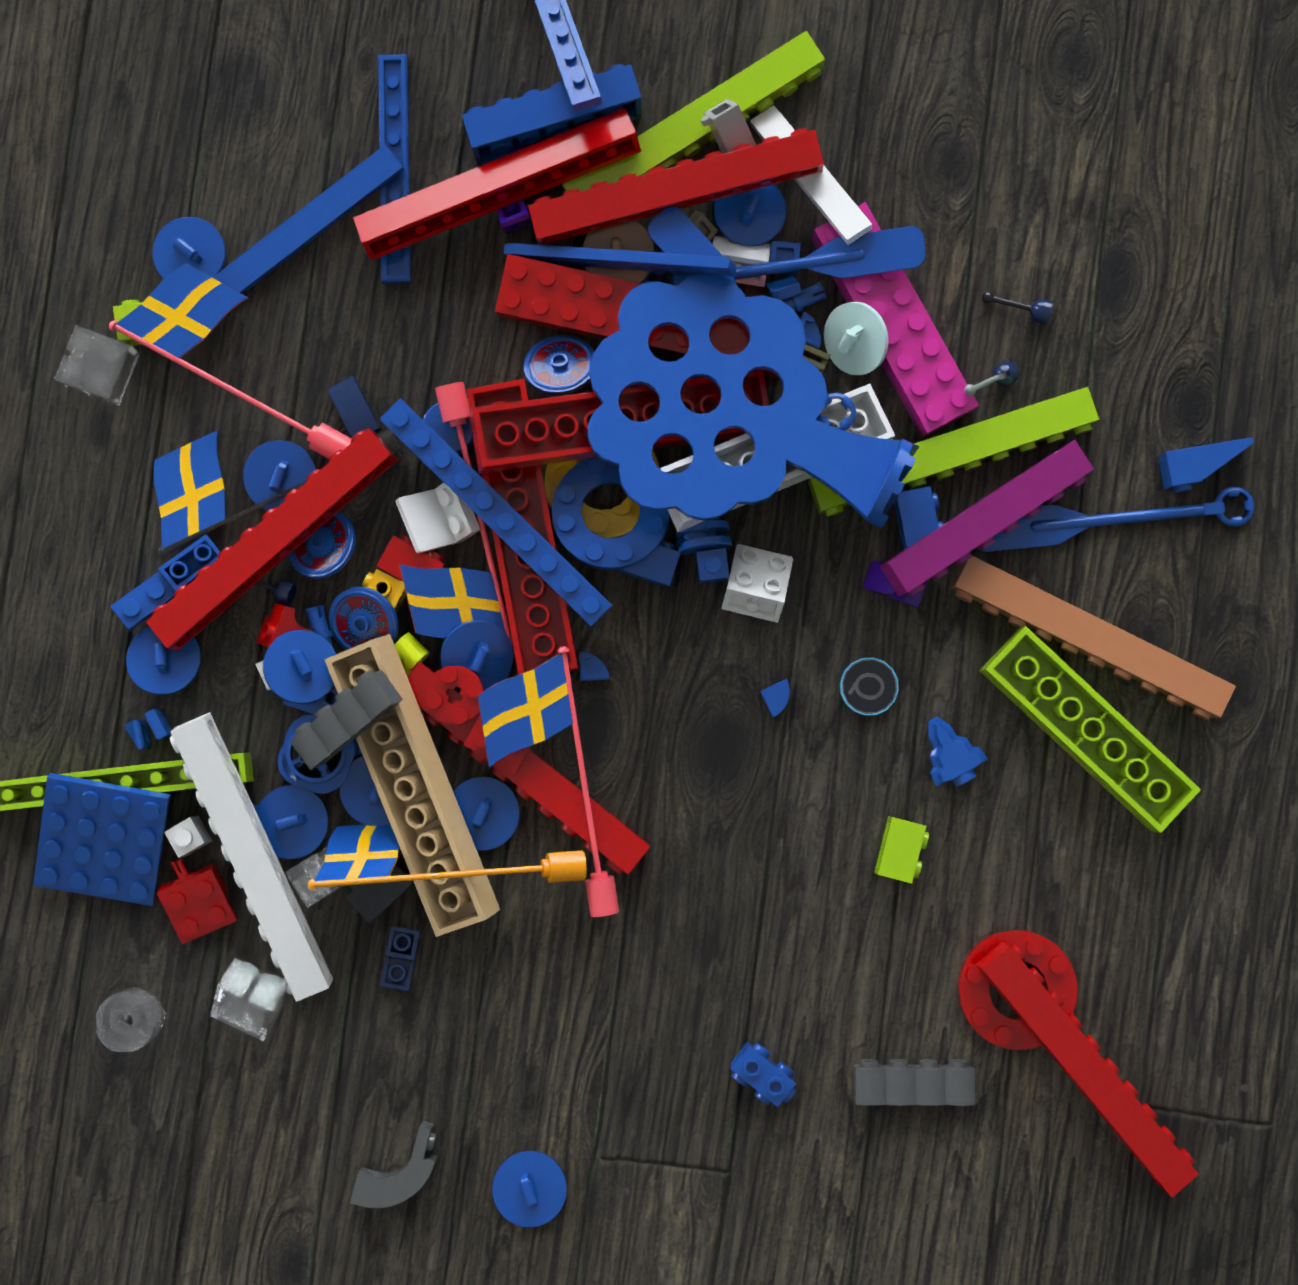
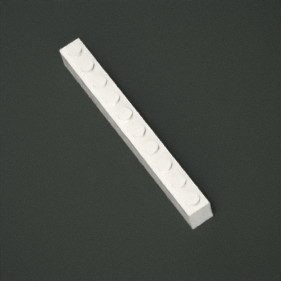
[170,712,333,1002]

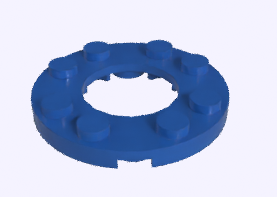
[552,457,670,570]

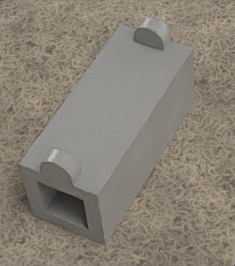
[700,99,756,154]

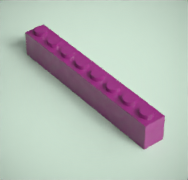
[879,440,1094,597]

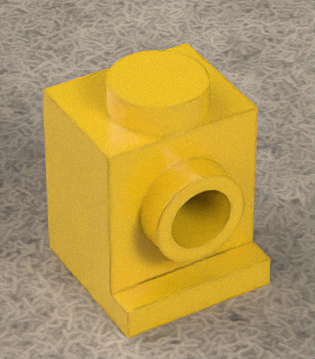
[362,569,406,612]

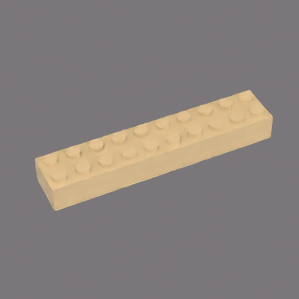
[324,634,501,937]

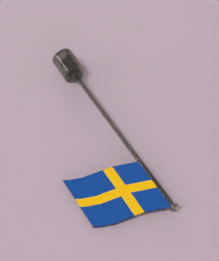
[153,429,404,557]

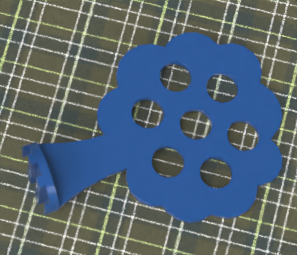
[588,273,919,529]

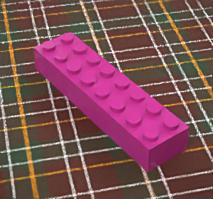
[811,202,979,439]

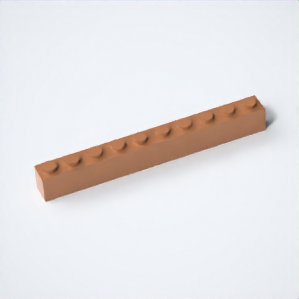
[950,556,1236,721]

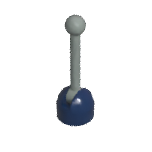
[964,361,1019,396]

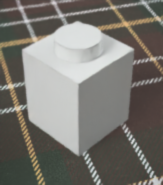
[164,816,213,858]

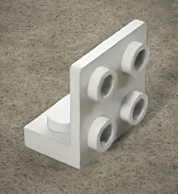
[395,483,481,554]
[721,544,793,623]

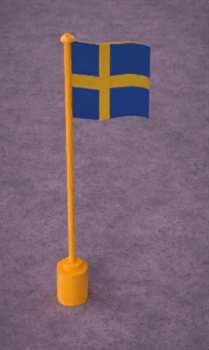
[308,824,587,891]

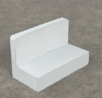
[712,236,771,287]

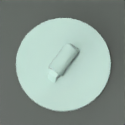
[824,302,889,375]

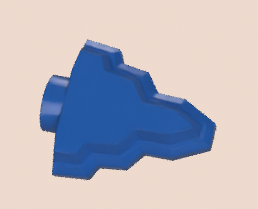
[927,716,987,787]

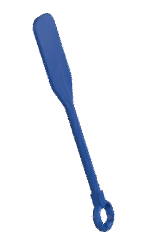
[648,207,856,431]
[642,226,926,286]
[976,487,1255,552]

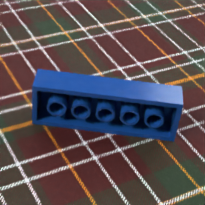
[462,64,642,167]

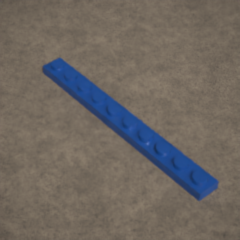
[380,398,612,627]

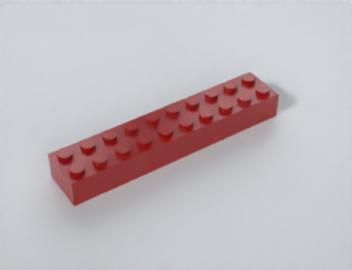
[495,254,779,379]
[469,369,769,474]
[466,379,579,674]

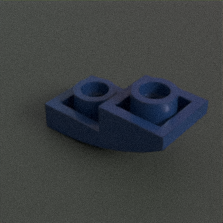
[328,376,381,438]
[379,926,421,992]

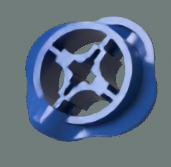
[278,715,356,794]

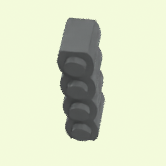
[290,670,403,771]
[853,1059,975,1106]

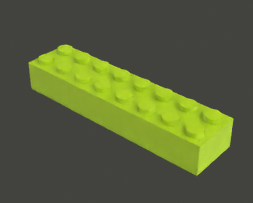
[979,626,1201,833]

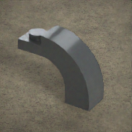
[350,1121,438,1208]

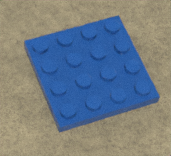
[33,773,171,906]

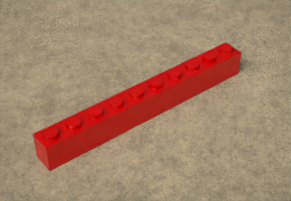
[353,108,642,261]
[528,128,824,245]
[146,428,398,651]
[407,662,650,875]
[975,942,1199,1198]

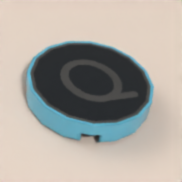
[840,657,899,716]

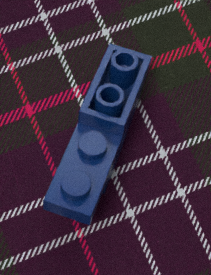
[110,534,220,631]

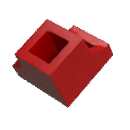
[256,603,312,647]

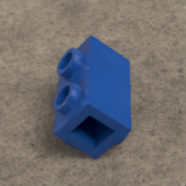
[730,1042,796,1107]

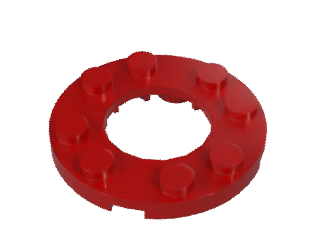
[958,930,1078,1050]

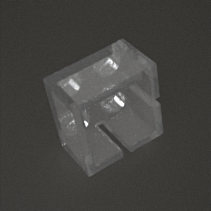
[54,325,140,406]
[210,958,289,1042]

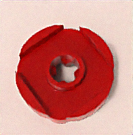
[425,666,484,725]

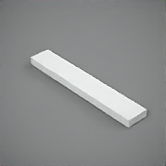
[750,105,872,245]

